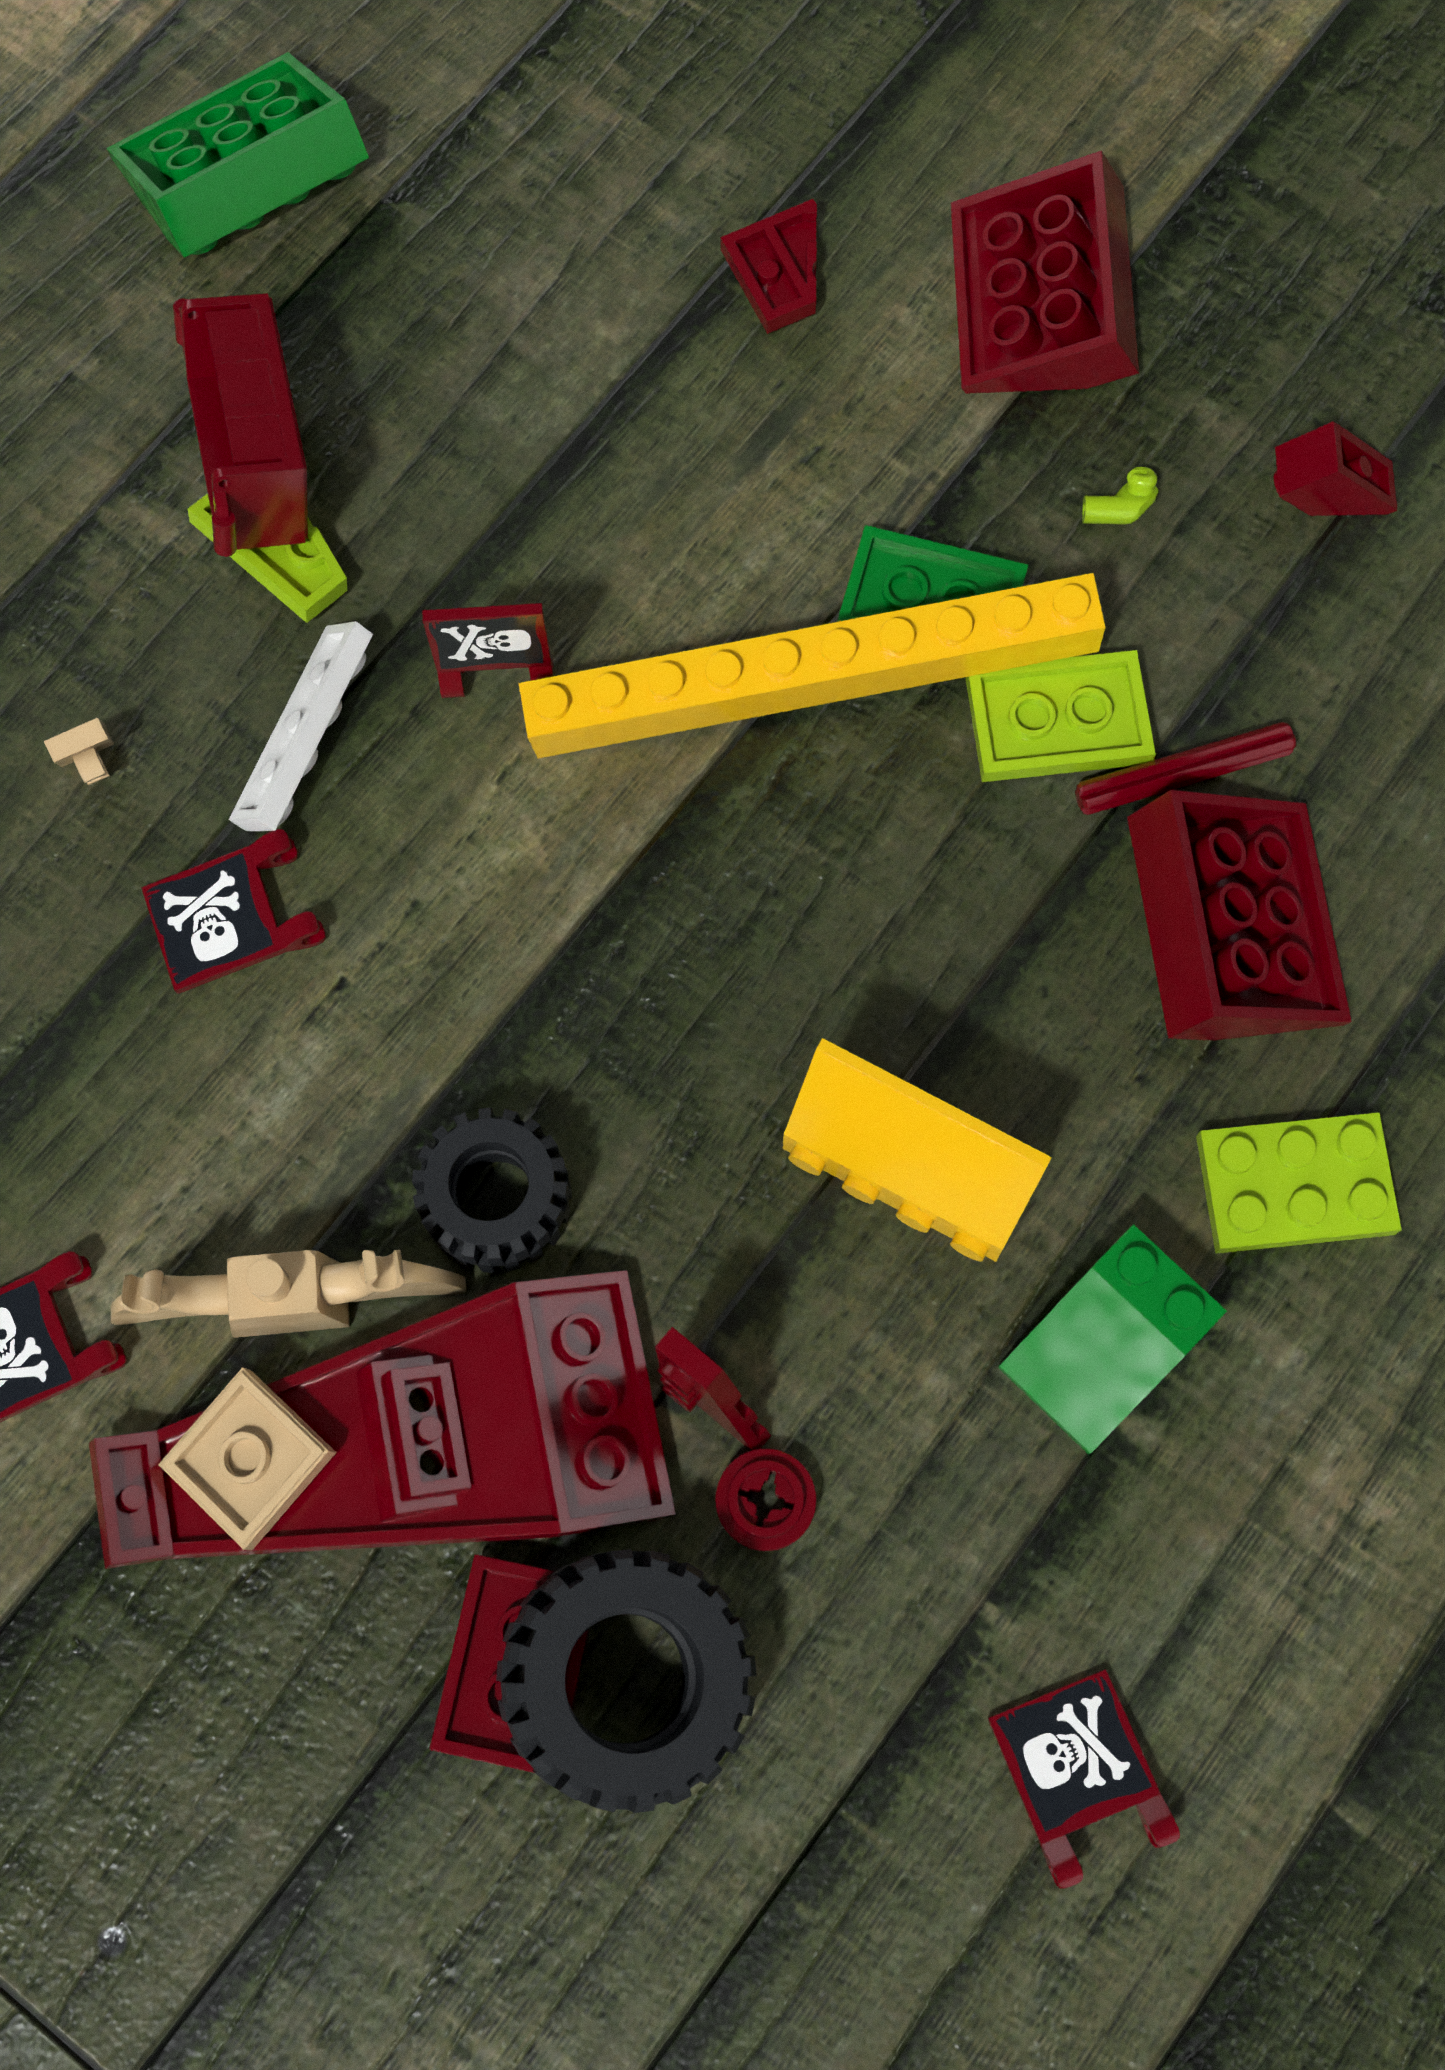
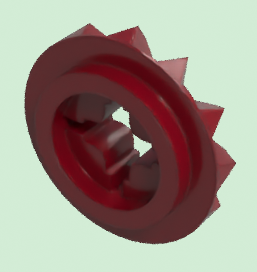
[716,1449,816,1551]

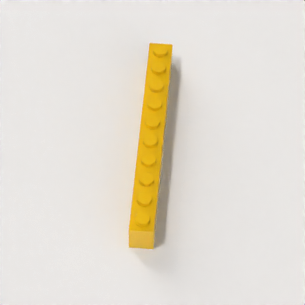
[519,573,1105,759]

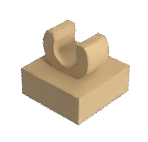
[44,718,114,785]

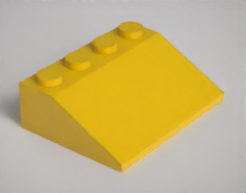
[783,1038,1052,1262]

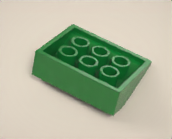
[106,52,369,258]

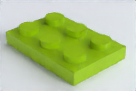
[965,650,1156,782]
[1196,1113,1402,1254]

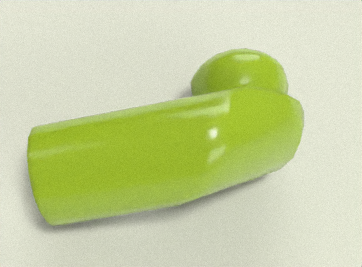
[1082,467,1158,525]

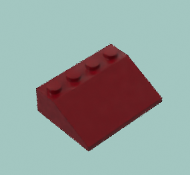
[951,150,1139,394]
[1127,790,1352,1040]

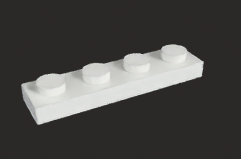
[229,621,373,831]

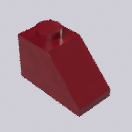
[1274,421,1398,516]

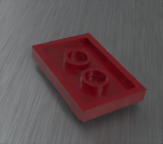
[429,1554,590,1773]

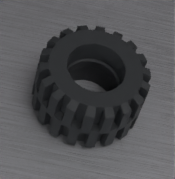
[412,1108,572,1273]

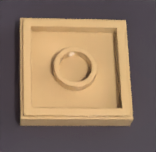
[158,1367,337,1550]

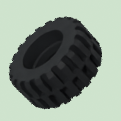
[496,1549,757,1813]

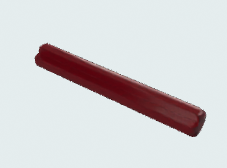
[1075,722,1296,815]

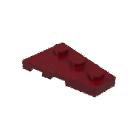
[655,1327,771,1451]

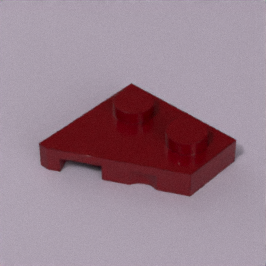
[720,199,817,334]

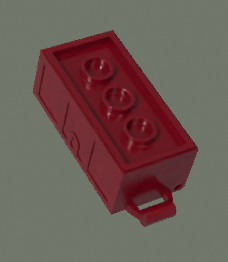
[173,293,308,557]

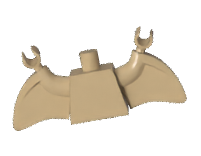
[111,1250,466,1338]

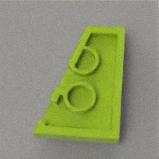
[188,494,348,623]

